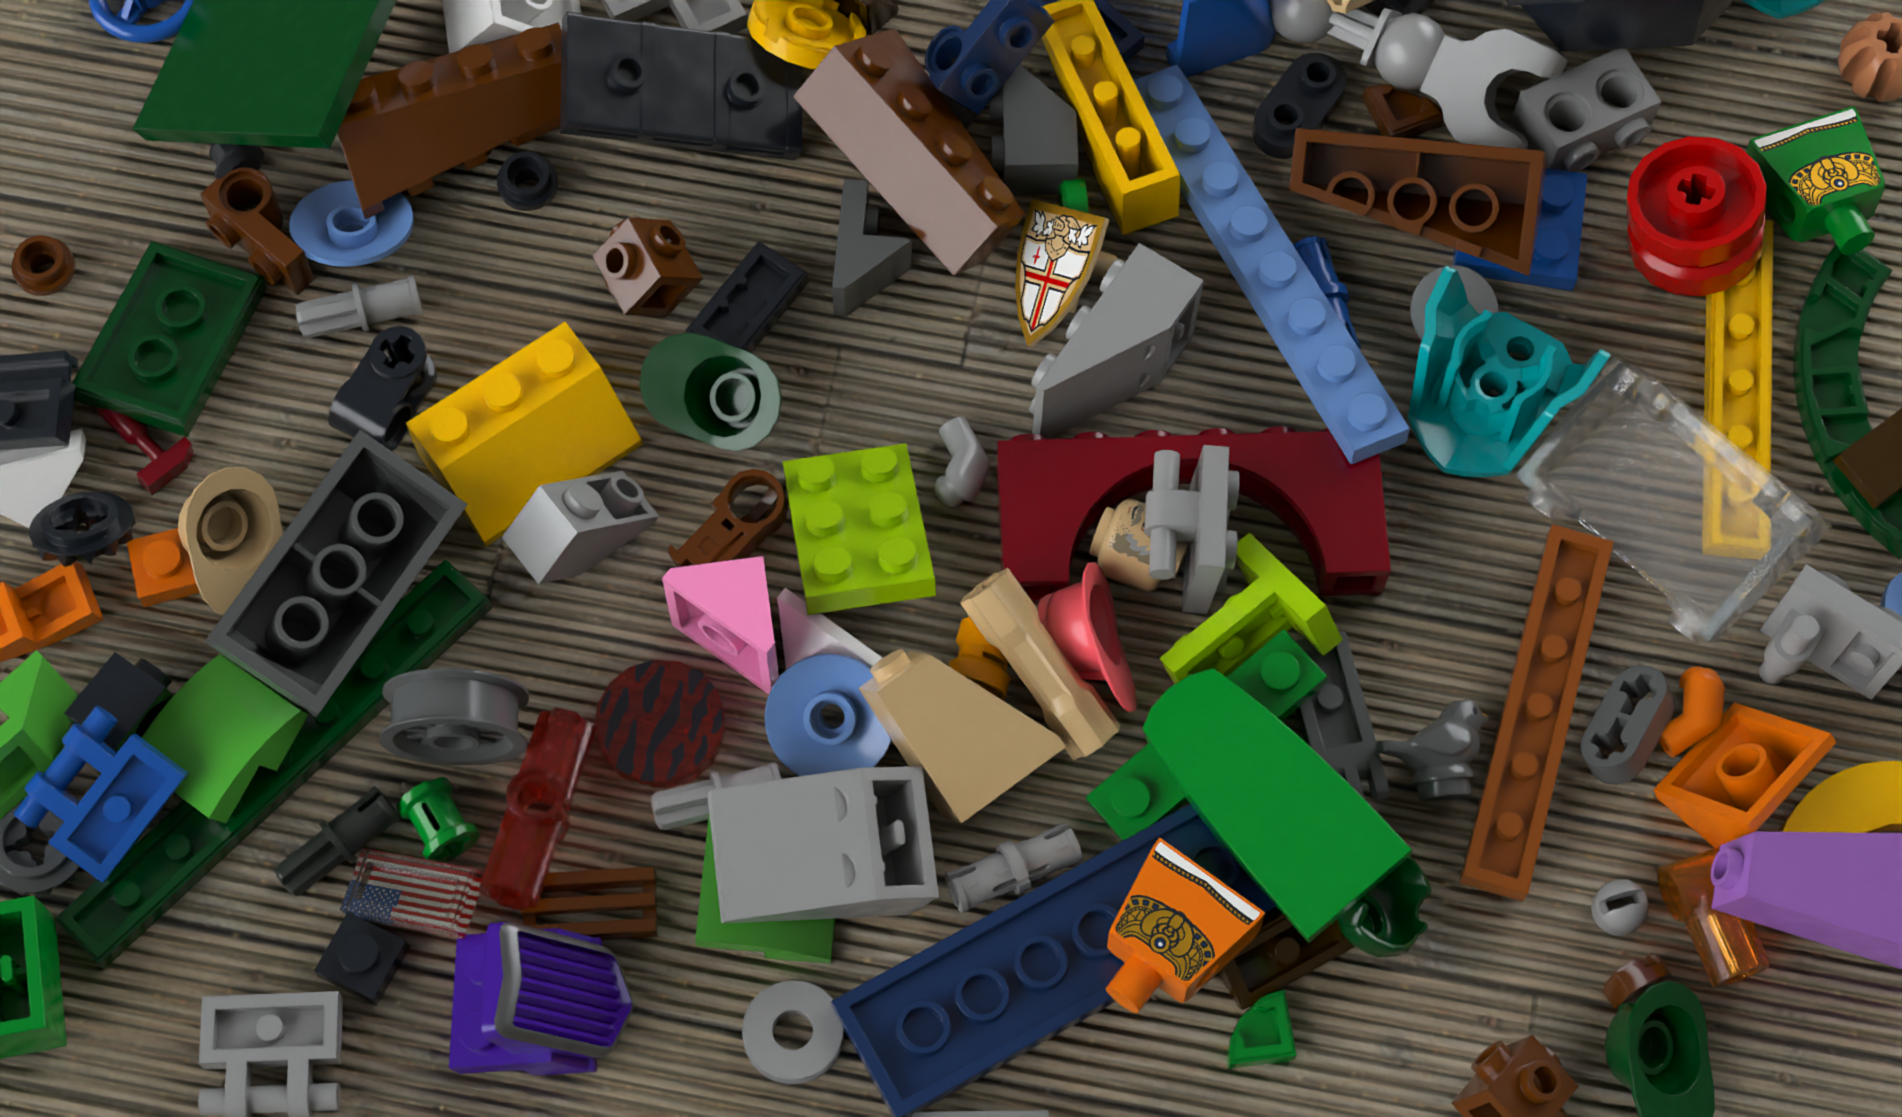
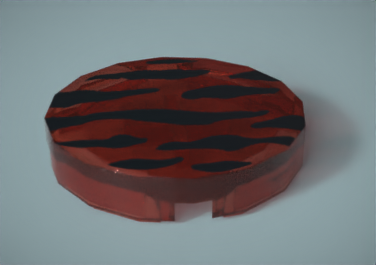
[595,659,726,789]

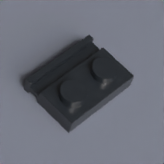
[0,350,79,450]

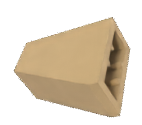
[858,649,1066,824]

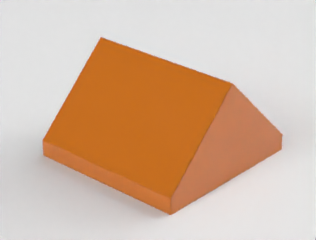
[1653,702,1836,851]

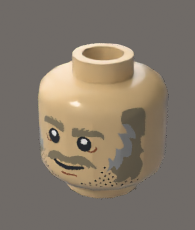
[1089,499,1189,592]

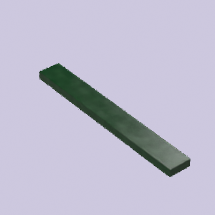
[55,559,492,969]

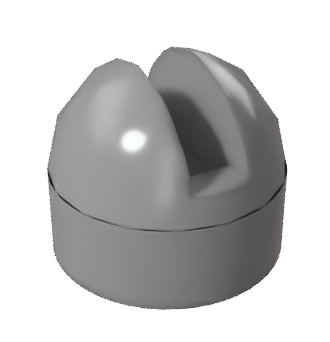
[1591,879,1648,936]

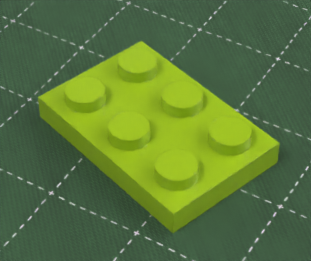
[782,443,936,615]

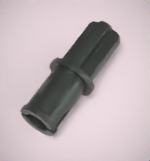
[275,785,401,896]

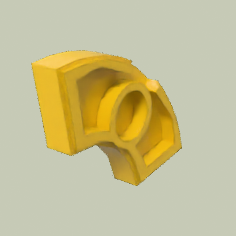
[1779,761,1902,833]

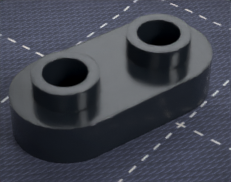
[1252,53,1347,159]

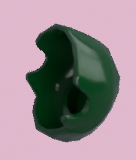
[1337,857,1432,958]

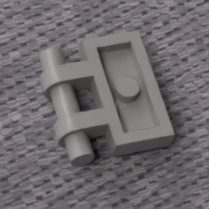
[198,991,343,1117]

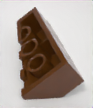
[337,22,562,219]
[1289,128,1548,276]

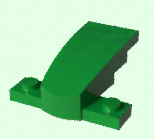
[1085,629,1412,943]

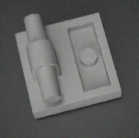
[1144,445,1239,614]
[1759,564,1902,700]

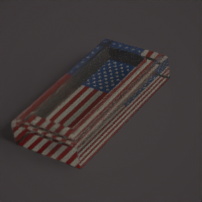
[340,848,486,939]

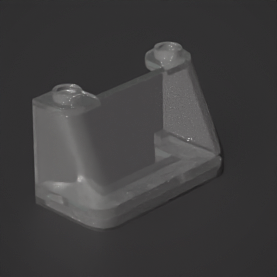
[1515,357,1832,643]

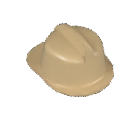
[178,467,283,615]

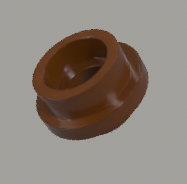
[11,235,76,296]

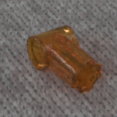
[1657,846,1771,988]

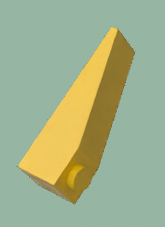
[1042,0,1180,235]

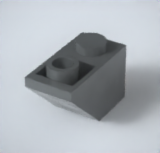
[989,65,1079,195]

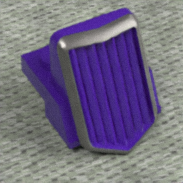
[449,922,635,1076]

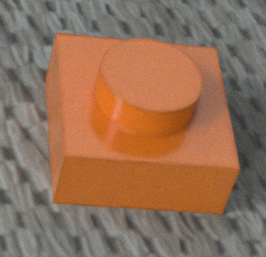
[127,528,200,607]

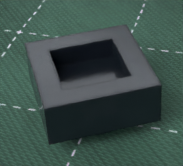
[314,912,410,1006]

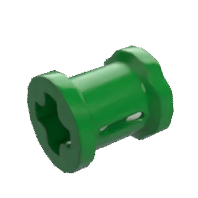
[396,777,480,865]

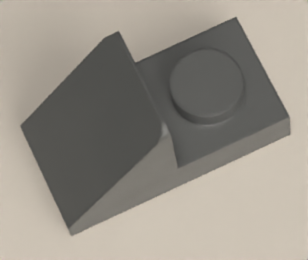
[832,179,912,317]

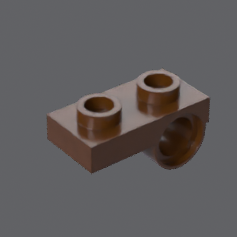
[200,168,315,295]

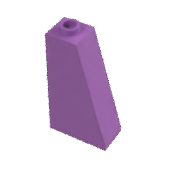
[1710,831,1902,969]

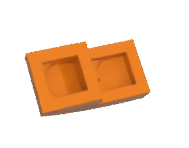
[0,562,104,662]

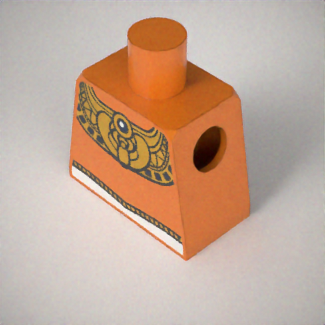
[1106,837,1265,1013]

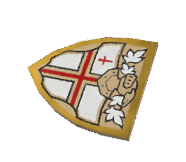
[1015,199,1118,347]

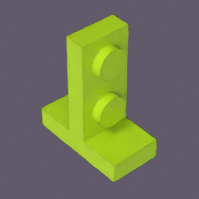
[1159,533,1343,684]

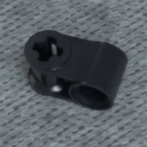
[328,326,437,451]

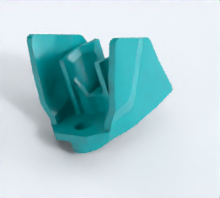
[1407,265,1611,477]

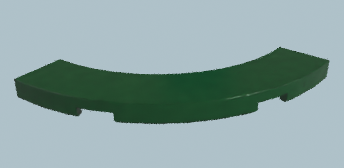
[1793,244,1902,560]

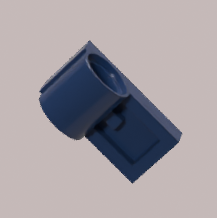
[925,0,1055,115]

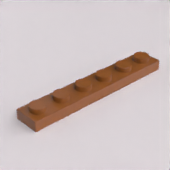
[1459,524,1614,902]

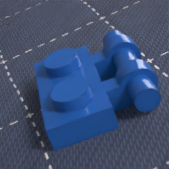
[13,706,189,883]

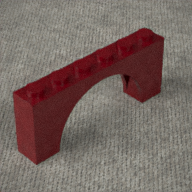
[996,426,1391,605]

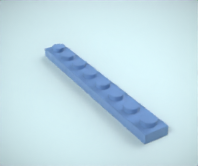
[1133,65,1410,465]

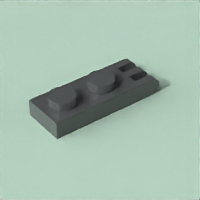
[1295,631,1389,801]

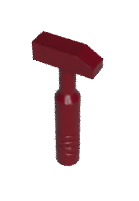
[91,406,194,495]

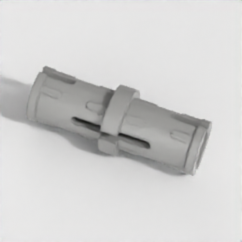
[944,822,1082,913]

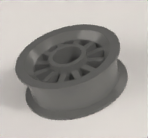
[379,668,529,765]

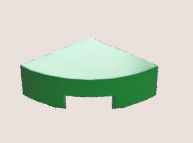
[1227,990,1297,1069]

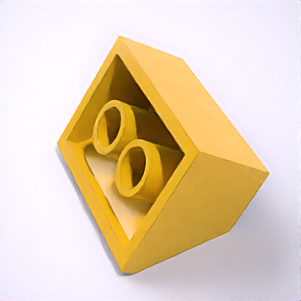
[406,322,643,547]

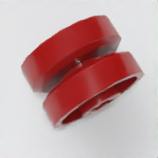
[1626,136,1767,296]

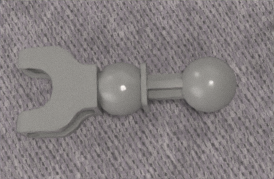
[1269,0,1569,149]

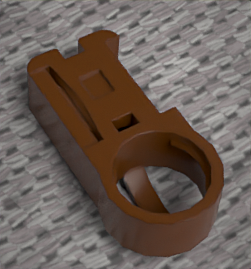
[668,469,788,567]

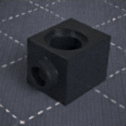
[64,652,173,753]

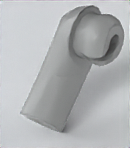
[934,416,989,508]

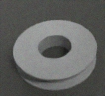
[742,980,844,1084]

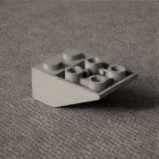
[1029,243,1204,439]
[707,766,939,924]

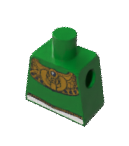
[1746,106,1885,255]

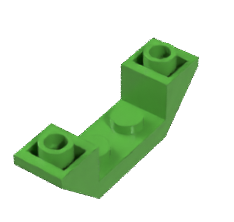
[0,650,77,820]

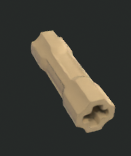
[960,568,1120,761]

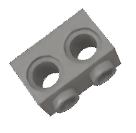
[1510,48,1662,172]

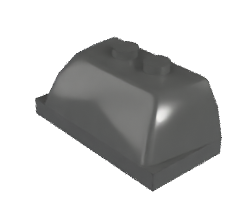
[205,430,468,717]

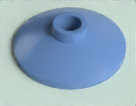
[289,180,414,267]
[765,653,891,776]

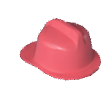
[1038,562,1137,713]

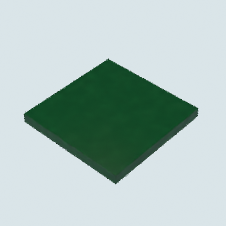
[133,0,396,149]

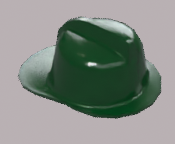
[639,333,782,451]
[1604,980,1715,1117]

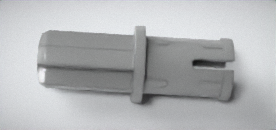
[296,275,423,338]
[651,762,781,830]

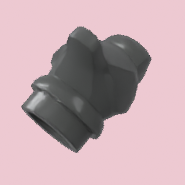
[1376,699,1489,802]

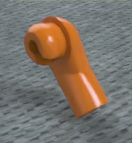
[1658,666,1725,758]

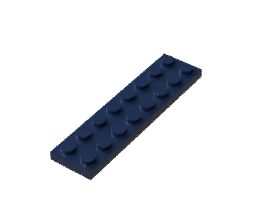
[831,804,1279,1117]

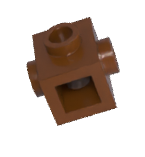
[593,217,703,316]
[1451,1035,1578,1117]

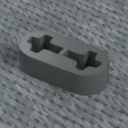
[1580,665,1675,785]

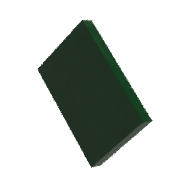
[72,241,267,437]

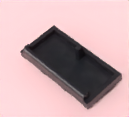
[560,11,802,161]

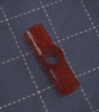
[480,707,595,911]

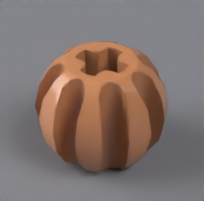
[1837,12,1902,102]

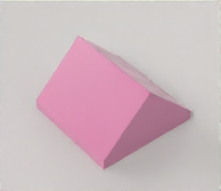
[662,556,779,695]

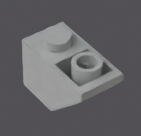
[502,471,659,584]

